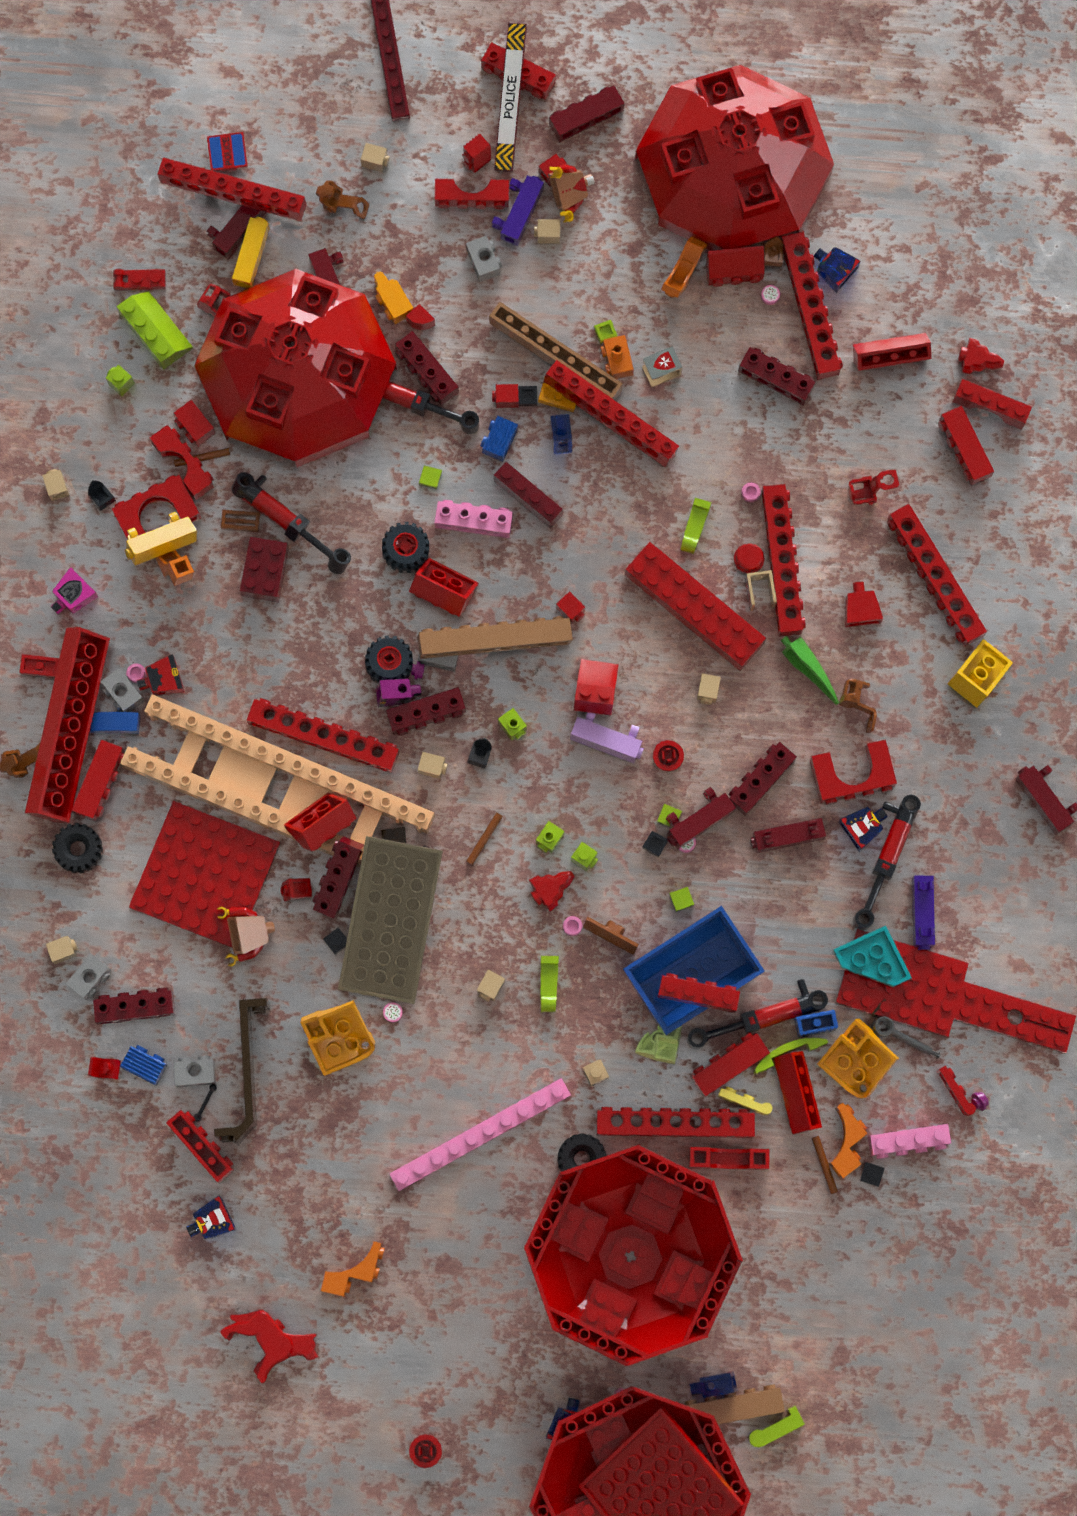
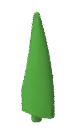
[781,636,839,705]

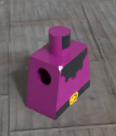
[375,679,421,707]

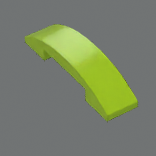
[753,1038,828,1075]

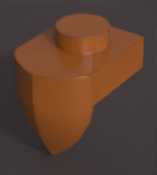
[764,237,783,267]

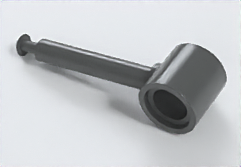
[871,1016,940,1059]

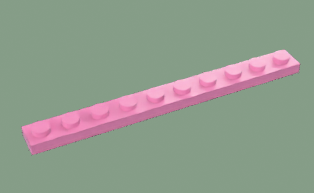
[390,1078,571,1191]

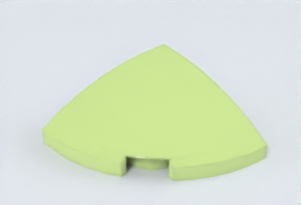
[635,1026,682,1064]

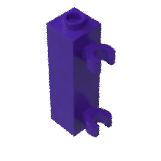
[492,175,544,246]
[912,875,935,950]

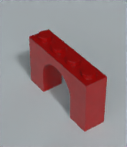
[112,475,201,540]
[810,739,897,805]

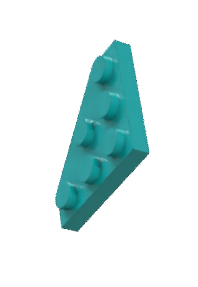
[833,926,912,987]

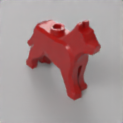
[219,1310,318,1384]

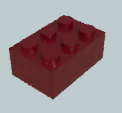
[240,537,289,603]

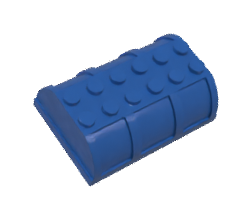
[623,906,765,1035]

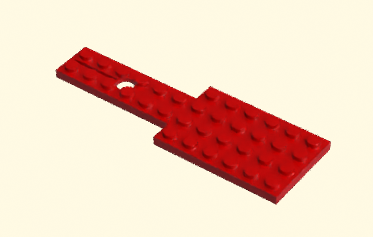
[835,929,1076,1054]

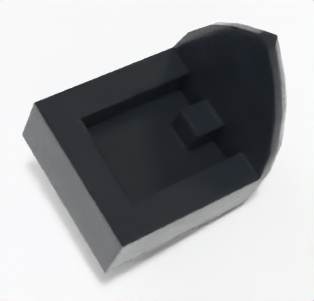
[88,480,116,511]
[467,738,492,769]

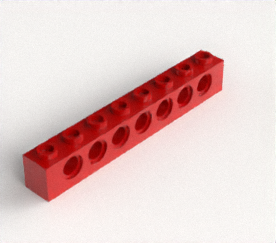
[157,157,307,222]
[781,231,843,380]
[543,360,679,468]
[761,484,806,637]
[887,504,987,646]
[247,698,400,774]
[597,1107,755,1138]

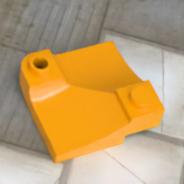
[300,1000,375,1076]
[817,1018,899,1098]

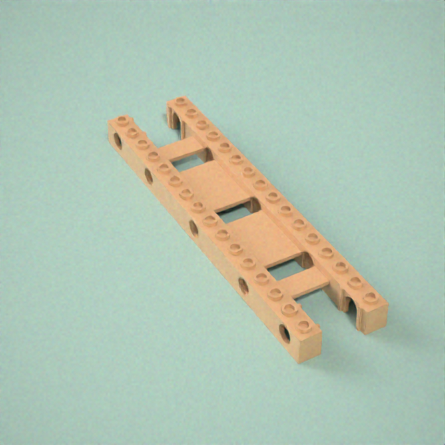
[120,694,435,868]

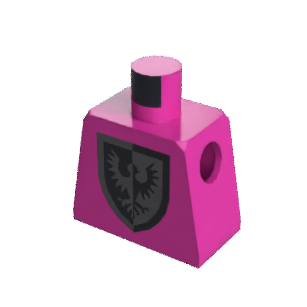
[50,567,98,614]

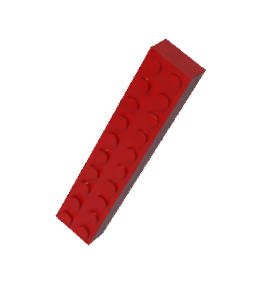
[25,627,110,823]

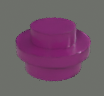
[411,661,425,680]
[971,1092,989,1111]

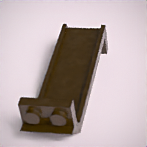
[214,998,270,1146]

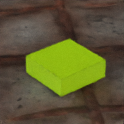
[594,320,618,344]
[419,465,442,489]
[657,804,682,828]
[669,887,694,912]

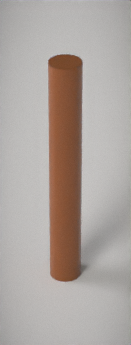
[174,448,230,467]
[466,812,503,865]
[812,1136,838,1194]

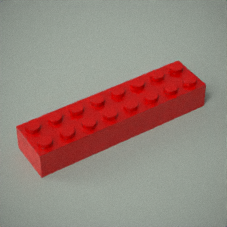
[625,542,766,671]

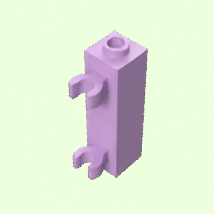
[570,713,644,764]

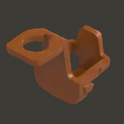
[316,180,369,219]
[839,679,877,734]
[0,743,40,778]

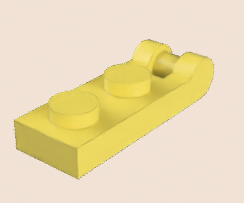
[717,1087,772,1116]

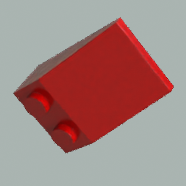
[574,659,619,716]

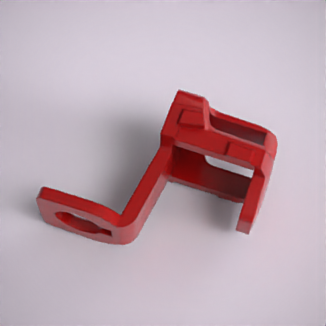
[197,284,231,317]
[848,470,899,505]

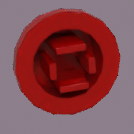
[734,543,765,574]
[653,740,684,772]
[409,1434,442,1468]

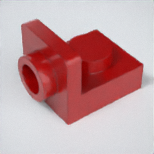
[280,878,312,901]
[88,1057,121,1080]

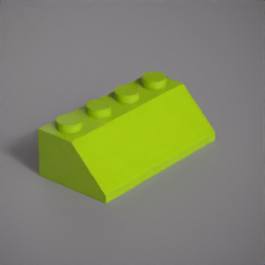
[116,291,193,370]

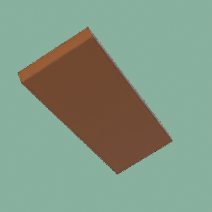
[583,917,639,955]

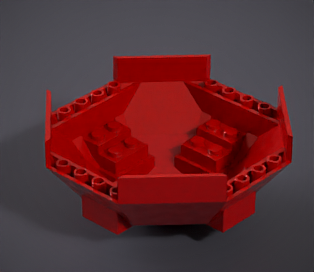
[635,64,834,251]
[194,269,397,468]
[524,1144,743,1366]
[529,1386,752,1516]

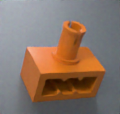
[600,335,634,379]

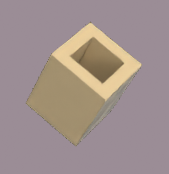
[360,143,390,172]
[534,219,560,244]
[42,469,70,501]
[697,673,721,705]
[418,752,448,779]
[46,936,78,964]
[477,970,505,1002]
[582,1059,609,1087]

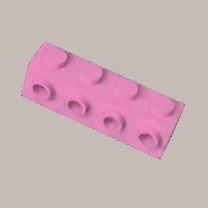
[435,500,513,538]
[867,1124,951,1159]

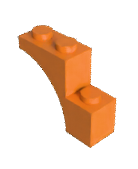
[661,236,708,298]
[155,550,194,586]
[829,1103,868,1179]
[321,1241,385,1297]

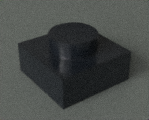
[518,386,537,406]
[642,831,668,858]
[323,927,347,955]
[859,1162,885,1187]

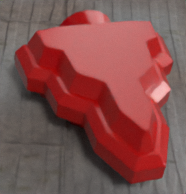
[958,338,1005,374]
[529,871,575,912]

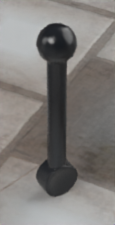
[194,1084,217,1122]

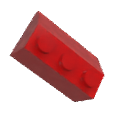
[706,246,765,287]
[409,558,479,617]
[284,792,357,852]

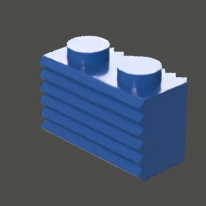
[480,416,518,462]
[794,1010,838,1038]
[120,1045,167,1086]

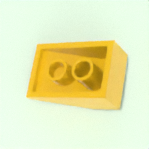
[947,639,1013,708]

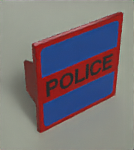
[207,132,248,172]

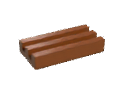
[221,510,261,532]

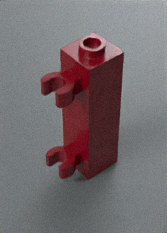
[207,204,266,260]
[308,248,344,285]
[1015,765,1077,835]
[666,787,736,850]
[750,818,826,853]

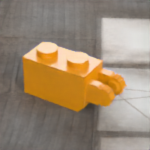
[374,271,414,325]

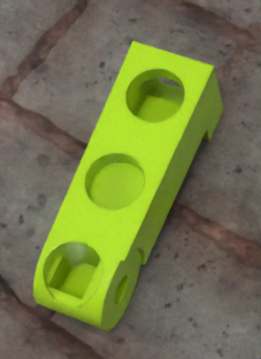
[680,498,712,554]
[540,956,559,1012]
[748,1406,805,1448]

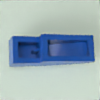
[89,712,140,735]

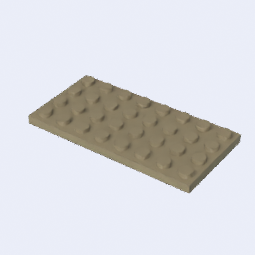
[338,836,443,1004]

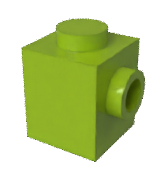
[105,364,135,396]
[498,708,527,741]
[536,821,565,853]
[571,842,599,871]

